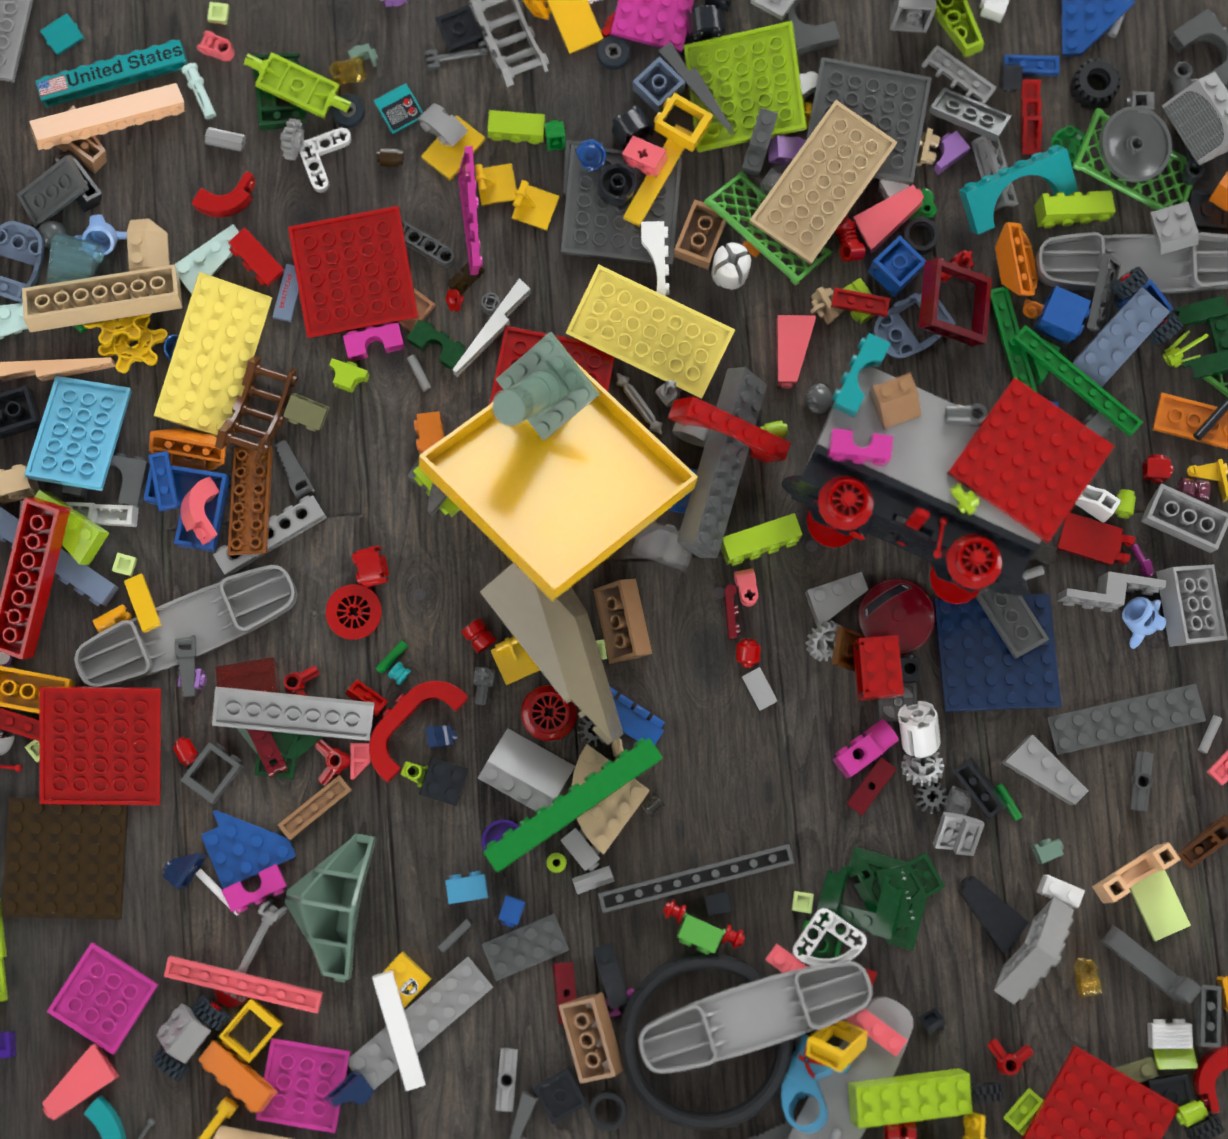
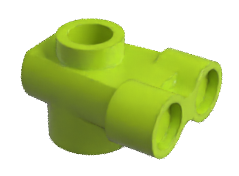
[950,483,981,515]
[400,761,428,788]

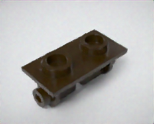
[448,262,485,295]

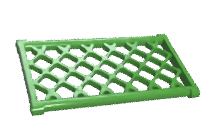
[1072,108,1195,210]
[704,172,833,286]

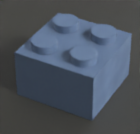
[633,56,685,114]

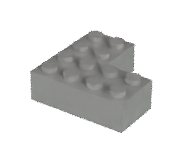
[994,897,1074,1004]

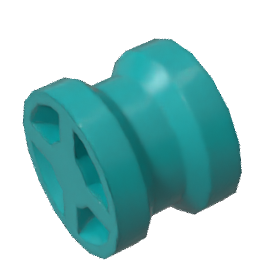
[387,661,412,686]

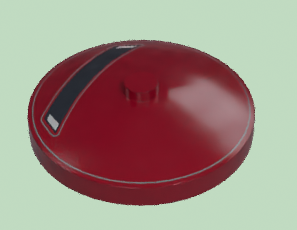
[858,579,935,655]

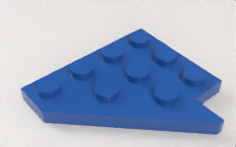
[1062,0,1135,57]
[201,810,297,889]

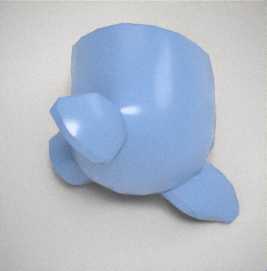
[75,214,127,256]
[1122,597,1166,649]

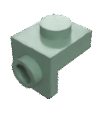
[348,43,378,67]

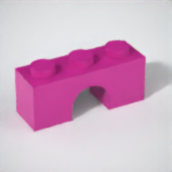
[343,323,405,362]
[828,428,893,466]
[221,864,288,914]

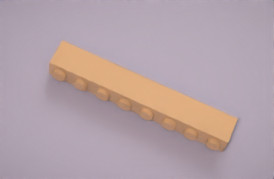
[29,83,184,150]

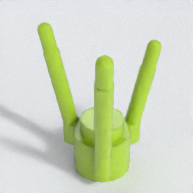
[1163,330,1208,368]

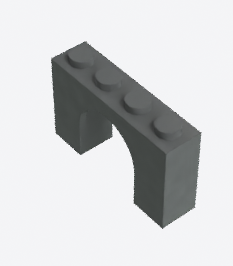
[785,0,840,55]
[1168,9,1228,87]
[62,453,150,509]

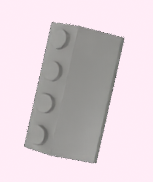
[1140,483,1228,553]

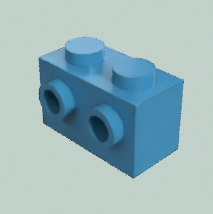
[445,871,489,904]

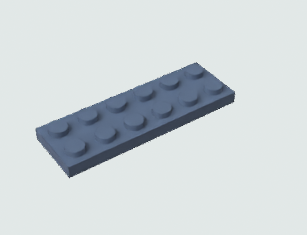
[1072,288,1170,387]

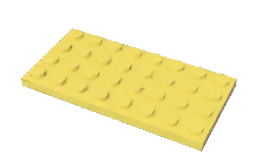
[566,264,735,399]
[153,272,272,437]

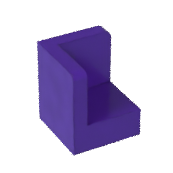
[0,1031,16,1058]

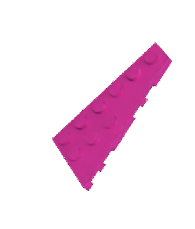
[458,146,483,275]

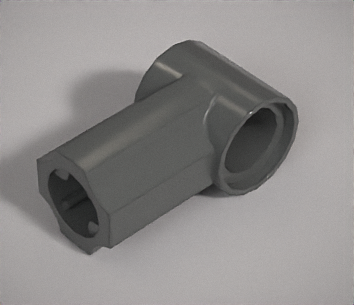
[945,404,987,427]

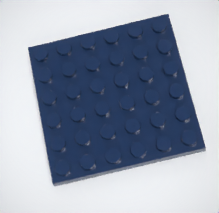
[934,594,1062,712]

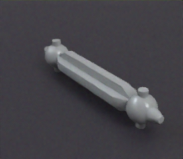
[616,373,662,435]

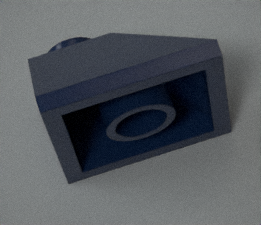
[162,853,208,889]

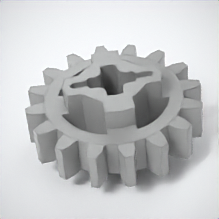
[280,119,305,160]
[805,620,840,662]
[901,752,944,787]

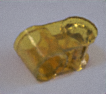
[330,58,367,84]
[1074,958,1102,998]

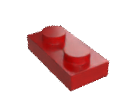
[345,679,388,716]

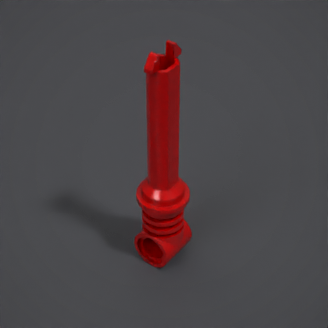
[834,215,866,261]

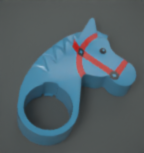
[781,1033,851,1134]

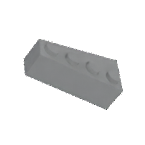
[1001,735,1089,805]

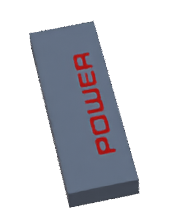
[272,264,299,323]

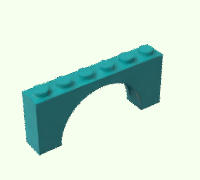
[959,145,1078,235]

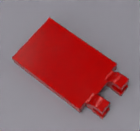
[1056,512,1136,566]

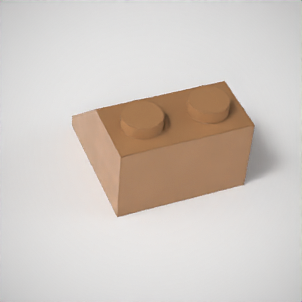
[869,373,921,429]

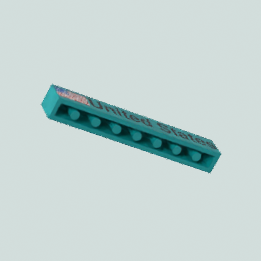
[36,39,188,108]

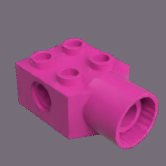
[832,719,899,778]

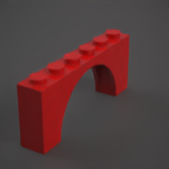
[668,396,791,463]

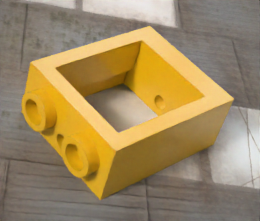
[654,93,713,152]
[219,998,284,1063]
[806,1020,868,1073]

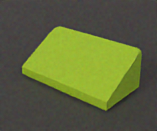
[1153,1048,1197,1070]

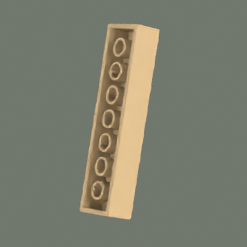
[22,264,183,332]

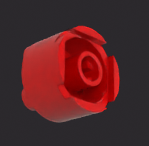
[352,545,389,588]

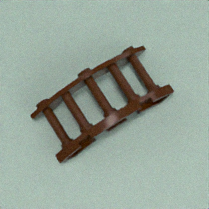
[215,356,298,461]

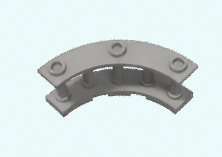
[469,0,549,87]

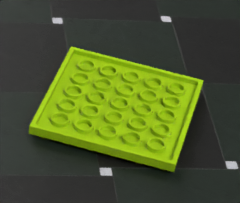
[684,21,807,152]

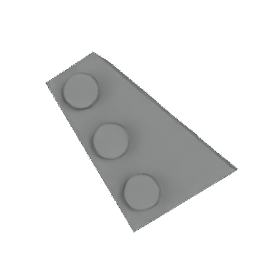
[805,572,868,628]

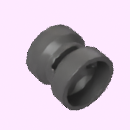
[481,293,500,316]

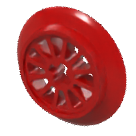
[326,584,382,640]
[521,685,577,741]

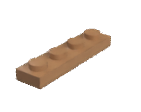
[278,775,352,840]

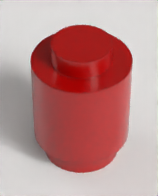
[172,737,198,767]

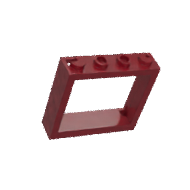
[918,257,992,346]

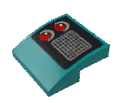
[374,83,423,134]

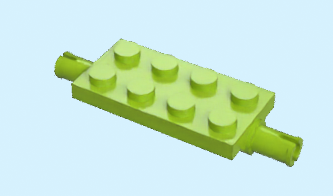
[244,52,351,118]

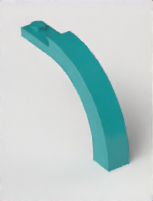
[84,1096,127,1139]

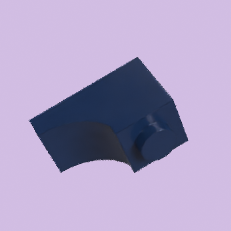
[426,725,457,749]
[324,1070,375,1108]

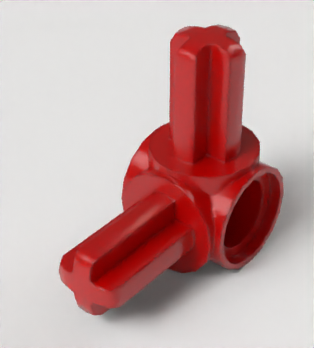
[940,250,975,282]
[283,666,320,696]
[315,739,350,786]
[987,1039,1033,1075]

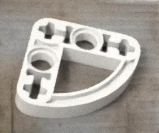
[792,908,867,966]

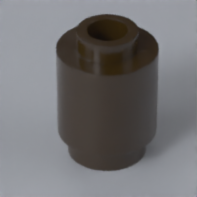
[377,147,404,167]

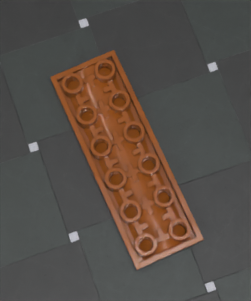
[227,446,273,555]

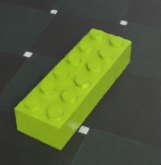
[848,1068,972,1128]

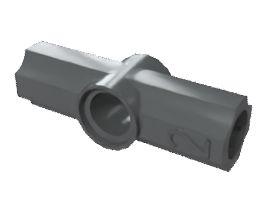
[1129,751,1154,812]

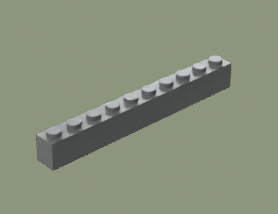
[598,844,794,913]

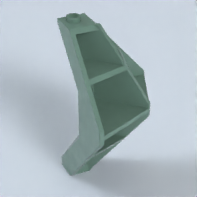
[285,834,376,982]

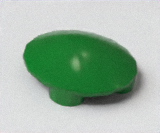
[1050,125,1089,163]

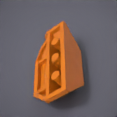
[995,222,1038,296]
[149,428,226,472]

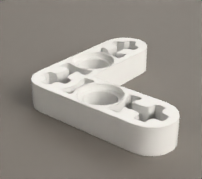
[300,128,352,193]

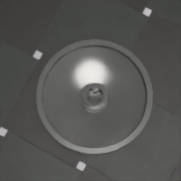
[1099,106,1172,182]

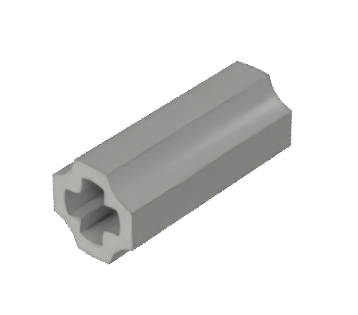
[205,127,246,152]
[572,866,614,894]

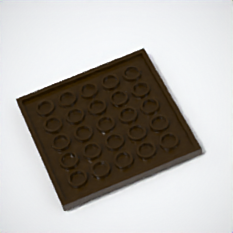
[1,798,128,919]

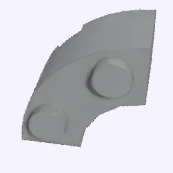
[418,103,468,147]

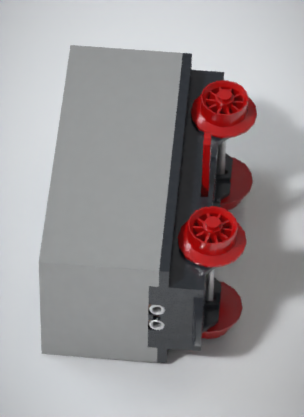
[782,366,1042,604]

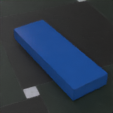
[1003,55,1059,76]
[148,451,179,512]

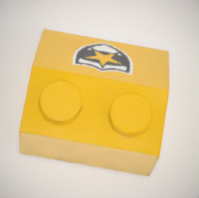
[373,952,431,1008]

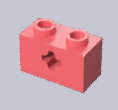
[622,136,668,177]

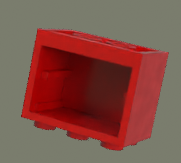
[852,635,904,701]

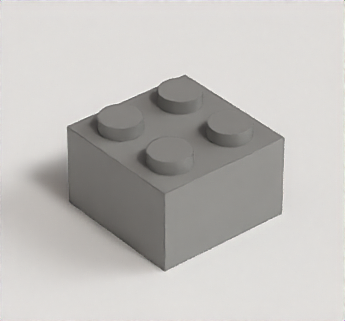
[1150,202,1199,255]

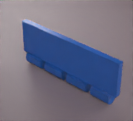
[610,687,665,745]

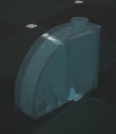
[46,233,104,284]

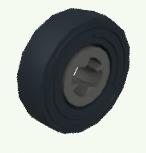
[597,36,630,70]
[331,94,365,128]

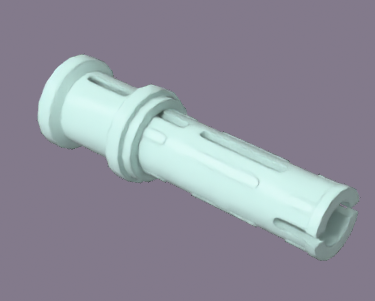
[181,63,216,120]

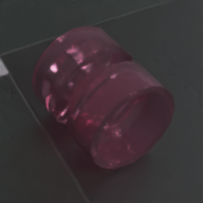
[1177,477,1211,504]

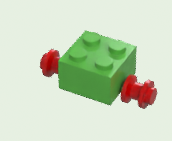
[663,899,745,955]

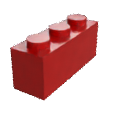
[228,228,284,287]

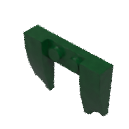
[252,53,308,131]
[1174,296,1228,380]
[817,866,904,939]

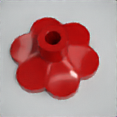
[445,289,464,312]

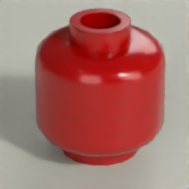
[735,639,761,668]

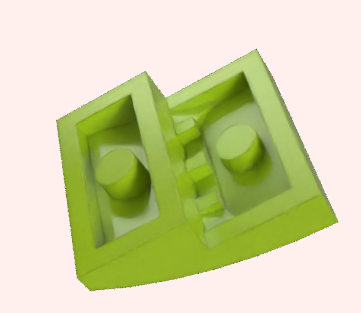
[1003,1088,1043,1136]

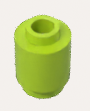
[760,420,789,439]
[1114,489,1136,519]
[547,853,567,873]
[1175,1101,1208,1127]

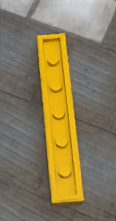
[623,124,693,227]

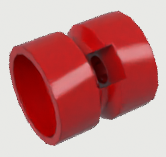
[461,617,497,654]
[884,1121,916,1139]

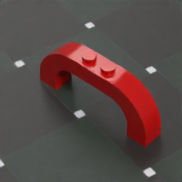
[369,681,469,783]

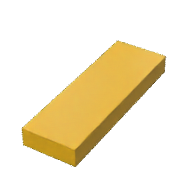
[124,573,162,633]

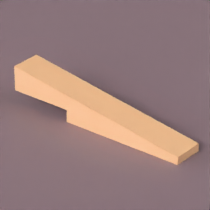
[0,357,116,381]

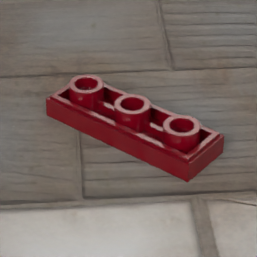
[846,757,896,816]
[552,962,577,1025]

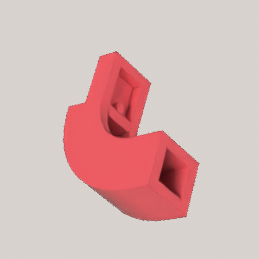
[181,476,219,545]

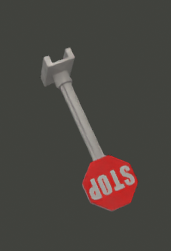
[214,899,288,1008]

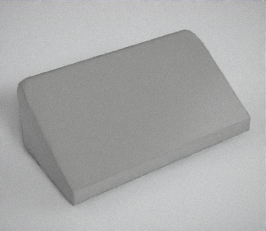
[742,667,778,711]

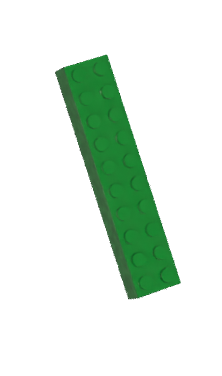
[483,738,663,873]

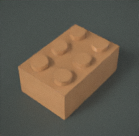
[673,199,729,270]

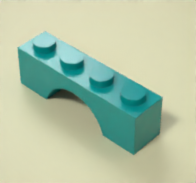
[832,333,891,418]

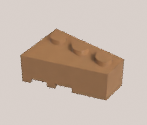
[56,105,107,174]

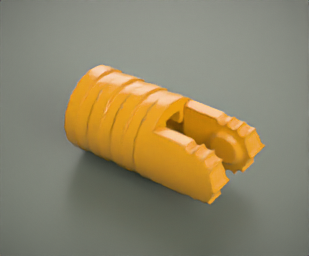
[93,604,132,633]

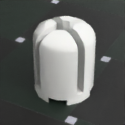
[711,242,751,290]
[898,701,941,758]

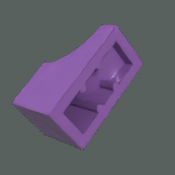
[933,130,970,175]

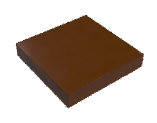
[831,626,863,672]

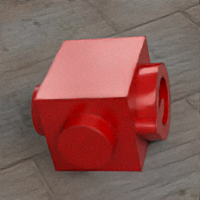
[1142,454,1173,484]

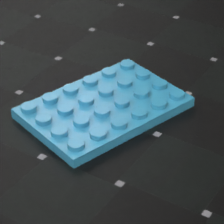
[24,376,132,491]

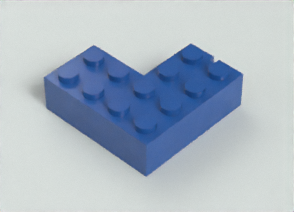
[143,465,231,553]

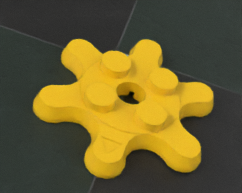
[82,313,152,346]
[98,316,168,373]

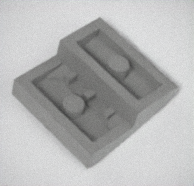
[933,812,984,856]

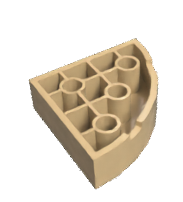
[572,744,650,855]

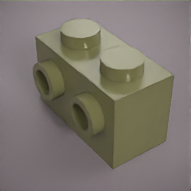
[283,393,330,432]

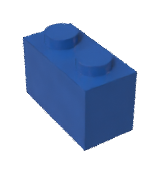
[498,895,526,927]

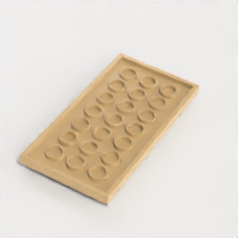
[749,100,898,265]

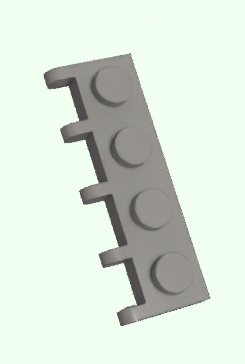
[922,45,997,104]

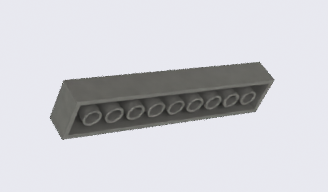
[677,367,767,558]

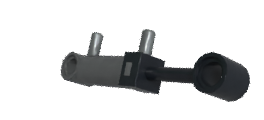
[1168,62,1205,185]

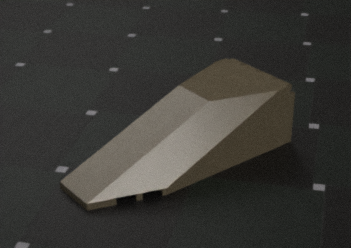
[480,562,624,745]

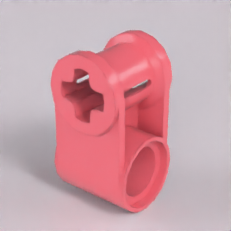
[196,31,235,62]
[734,568,758,607]

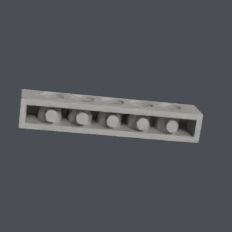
[213,495,327,577]

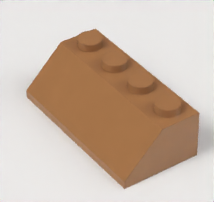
[593,579,652,664]
[558,992,624,1083]

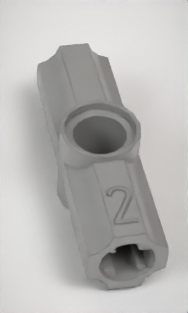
[496,1048,518,1112]

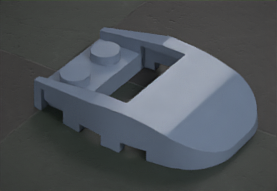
[0,221,45,303]
[874,293,956,359]

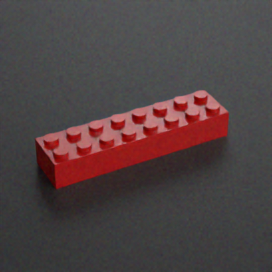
[0,497,71,660]

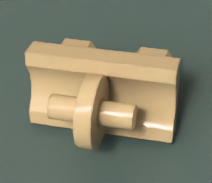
[916,128,940,166]
[810,287,844,325]

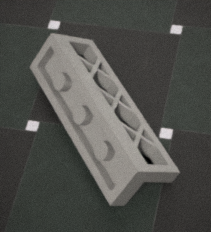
[971,136,1018,211]

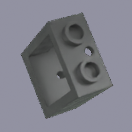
[181,742,244,804]

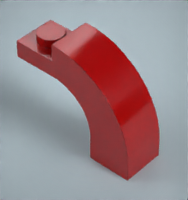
[191,171,256,218]
[1193,1044,1228,1113]

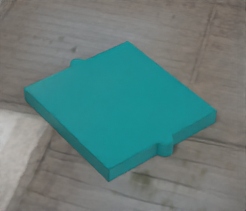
[40,14,84,56]

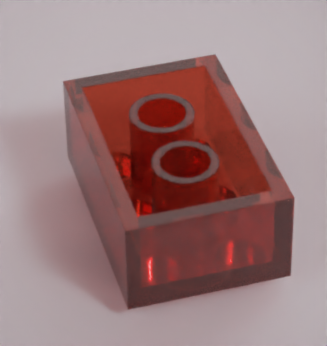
[215,657,281,693]

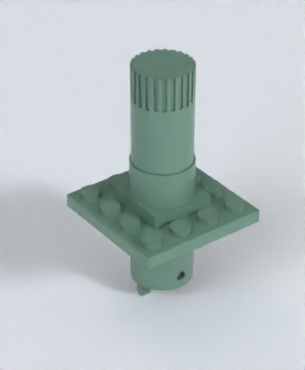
[492,332,600,441]

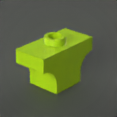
[329,358,370,393]

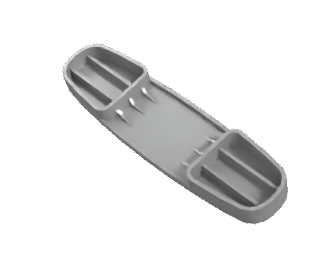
[1035,232,1228,293]
[74,565,297,687]
[639,960,872,1074]
[785,996,913,1139]

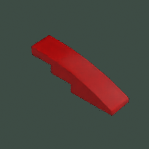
[1020,80,1043,154]

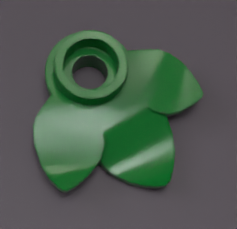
[908,188,937,220]

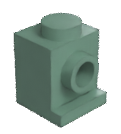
[1030,838,1064,864]

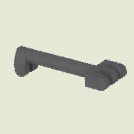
[424,41,488,71]

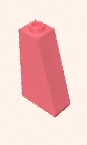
[853,184,924,253]
[776,315,816,389]
[42,1044,119,1120]

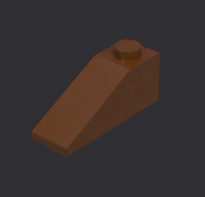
[1177,814,1228,869]

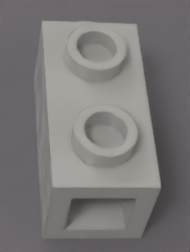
[561,828,600,872]

